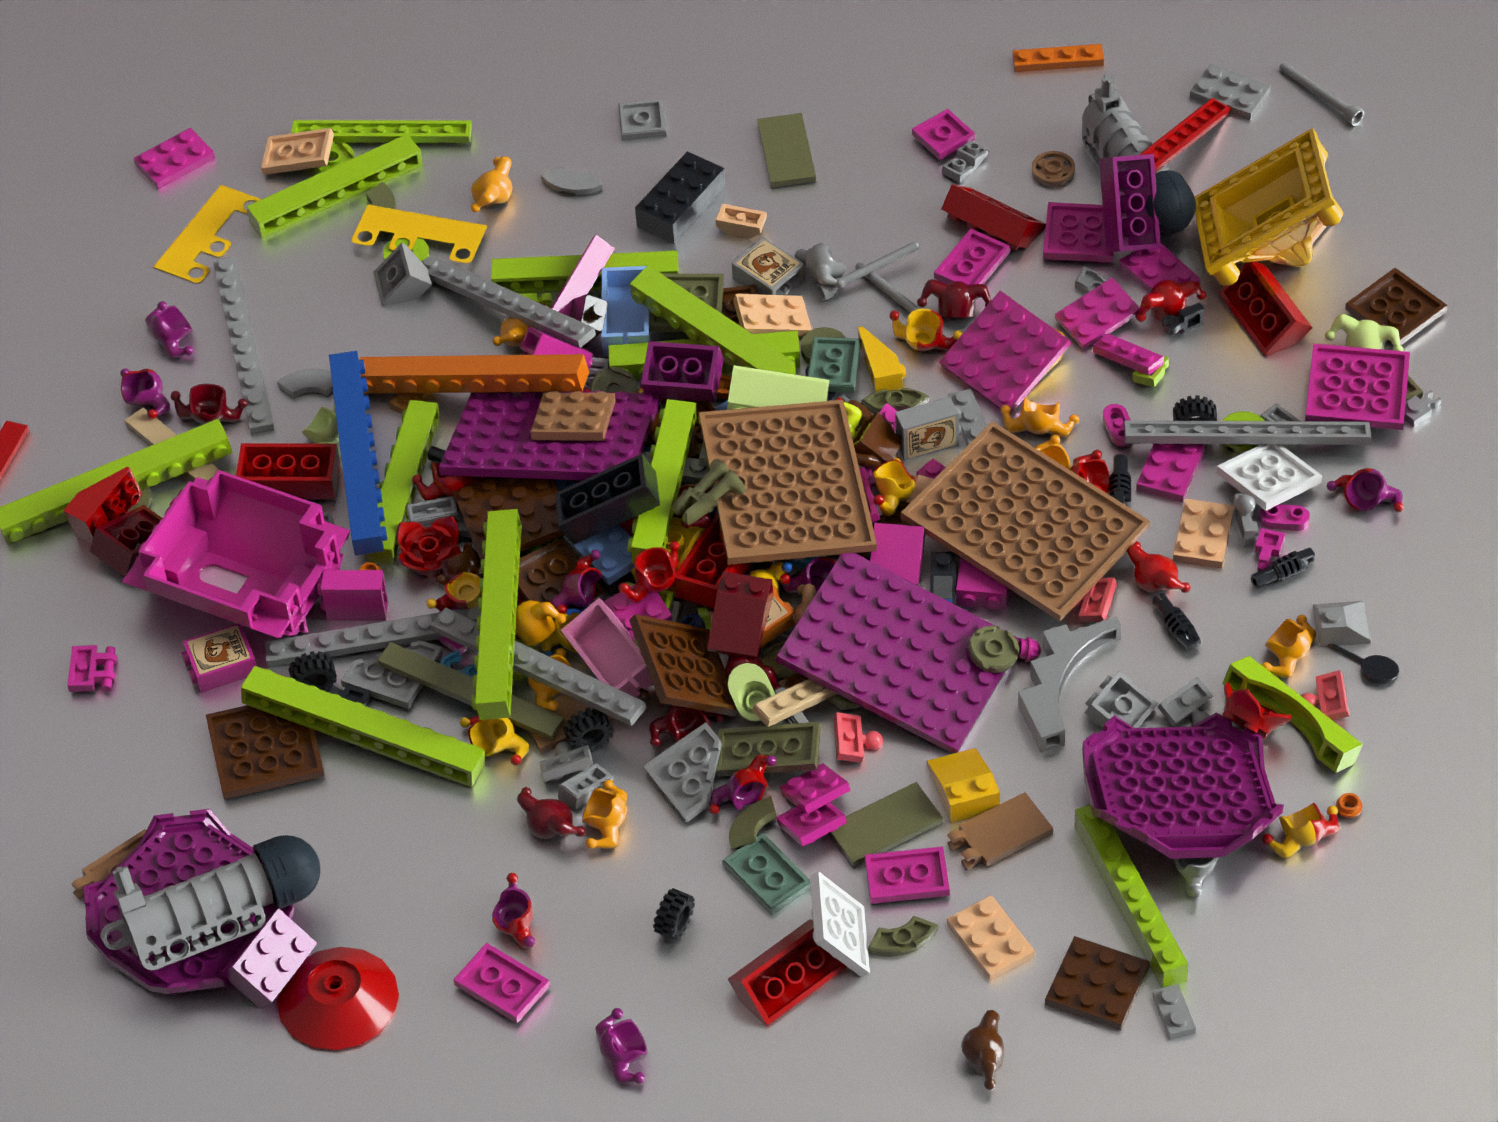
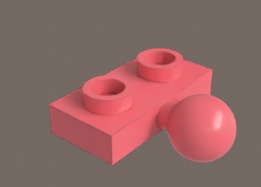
[1072,578,1117,622]
[1301,670,1349,721]
[833,712,883,763]

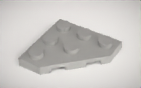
[341,640,443,709]
[643,722,722,823]

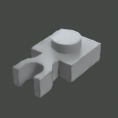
[1404,390,1442,427]

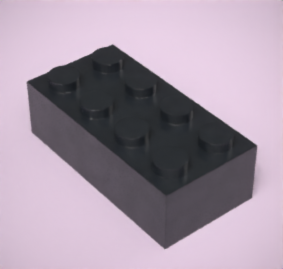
[635,151,726,244]
[555,453,660,545]

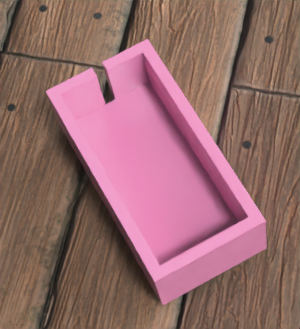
[561,598,653,698]

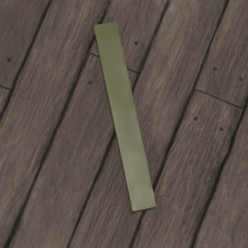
[377,642,564,741]

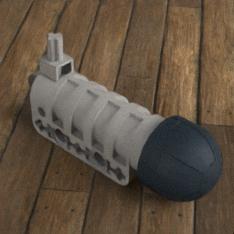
[1082,73,1196,236]
[101,835,320,970]

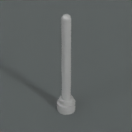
[1279,63,1365,126]
[817,241,920,301]
[855,263,920,313]

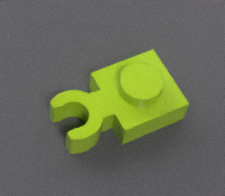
[1132,356,1169,387]

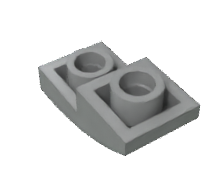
[941,141,989,183]

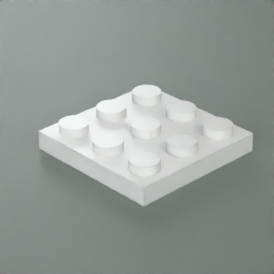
[1217,444,1322,511]
[809,871,870,977]

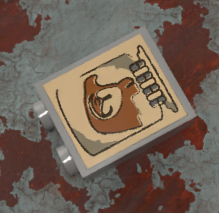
[732,237,805,295]
[895,397,962,461]

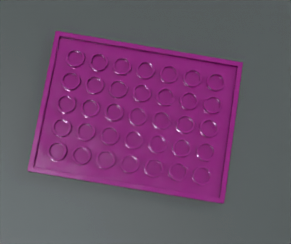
[439,390,660,480]
[776,553,1020,754]

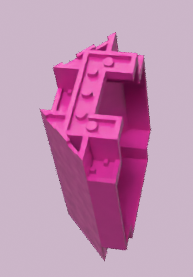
[122,470,350,638]

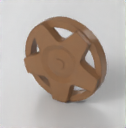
[1032,151,1075,187]

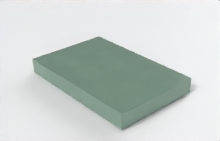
[807,337,861,393]
[722,833,811,915]

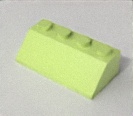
[727,365,829,410]

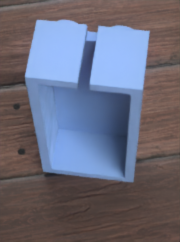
[601,266,651,356]

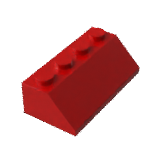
[941,184,1046,250]
[1218,261,1313,356]
[728,919,847,1026]

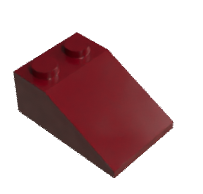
[89,505,162,577]
[707,571,774,659]

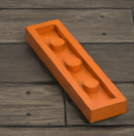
[1012,44,1104,72]

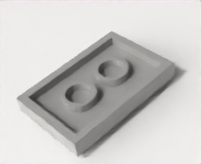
[1189,63,1271,120]

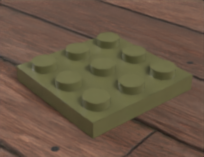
[649,274,724,332]

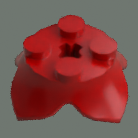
[396,516,461,578]
[1222,682,1292,740]

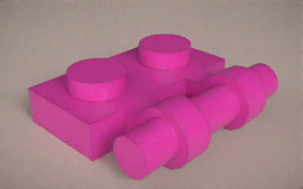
[67,645,117,692]

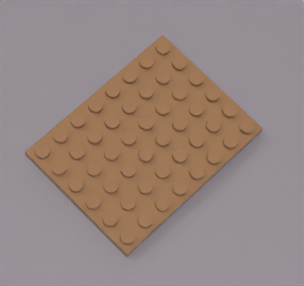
[699,400,877,565]
[901,421,1150,621]

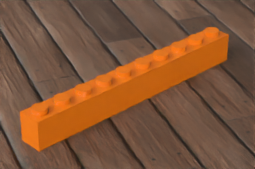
[359,354,589,394]

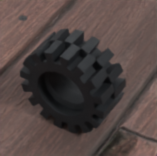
[1173,395,1217,421]
[288,651,337,691]
[563,707,614,752]
[653,888,695,940]

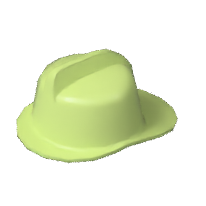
[728,663,775,721]

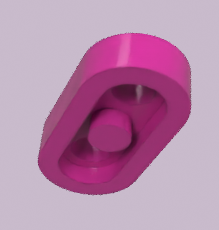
[1103,404,1131,446]
[1260,504,1310,531]

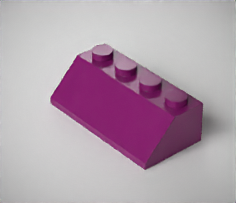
[1099,154,1161,252]

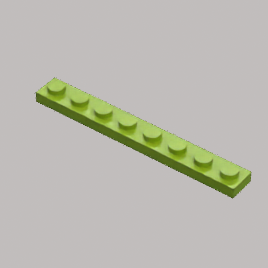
[291,120,472,143]

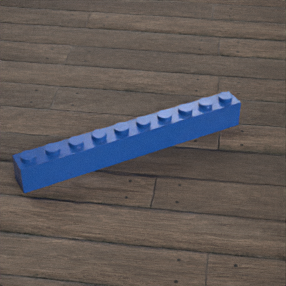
[329,351,388,556]

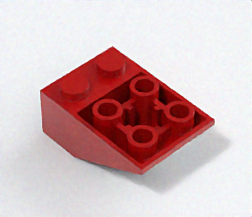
[63,467,142,544]

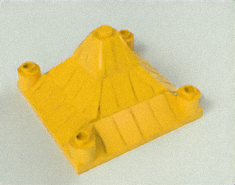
[1194,127,1343,286]

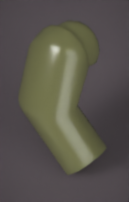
[826,694,860,710]

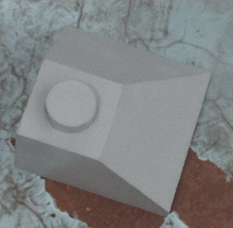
[373,243,432,306]
[1313,601,1371,647]

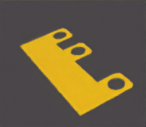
[153,185,261,283]
[351,205,487,263]

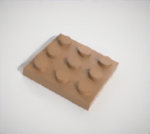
[531,391,616,441]

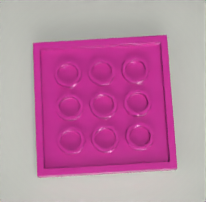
[939,291,1071,415]
[1305,344,1410,430]

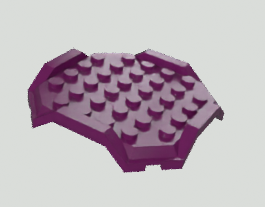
[1082,712,1284,859]
[84,809,294,994]

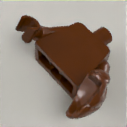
[848,400,904,471]

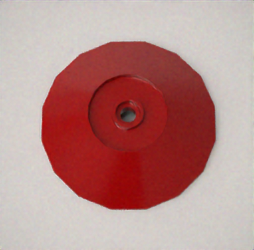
[277,947,399,1051]

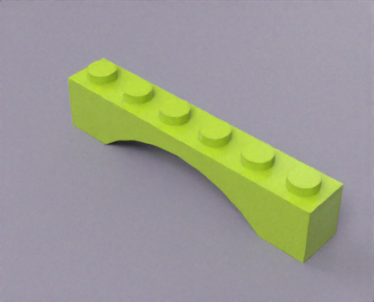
[1222,656,1363,773]

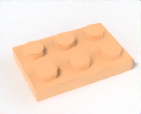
[260,128,334,175]
[733,294,812,337]
[1173,498,1234,568]
[947,895,1035,981]

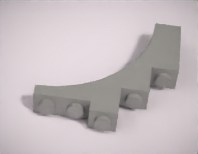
[1018,617,1121,753]

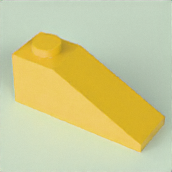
[858,326,906,392]

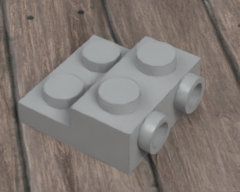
[1084,671,1159,728]

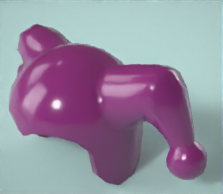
[145,301,194,359]
[595,1008,647,1084]

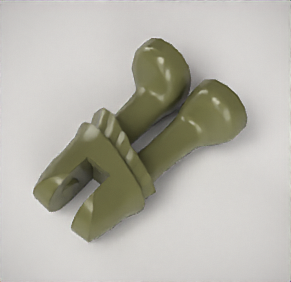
[671,459,746,525]

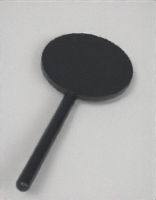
[1327,644,1399,682]

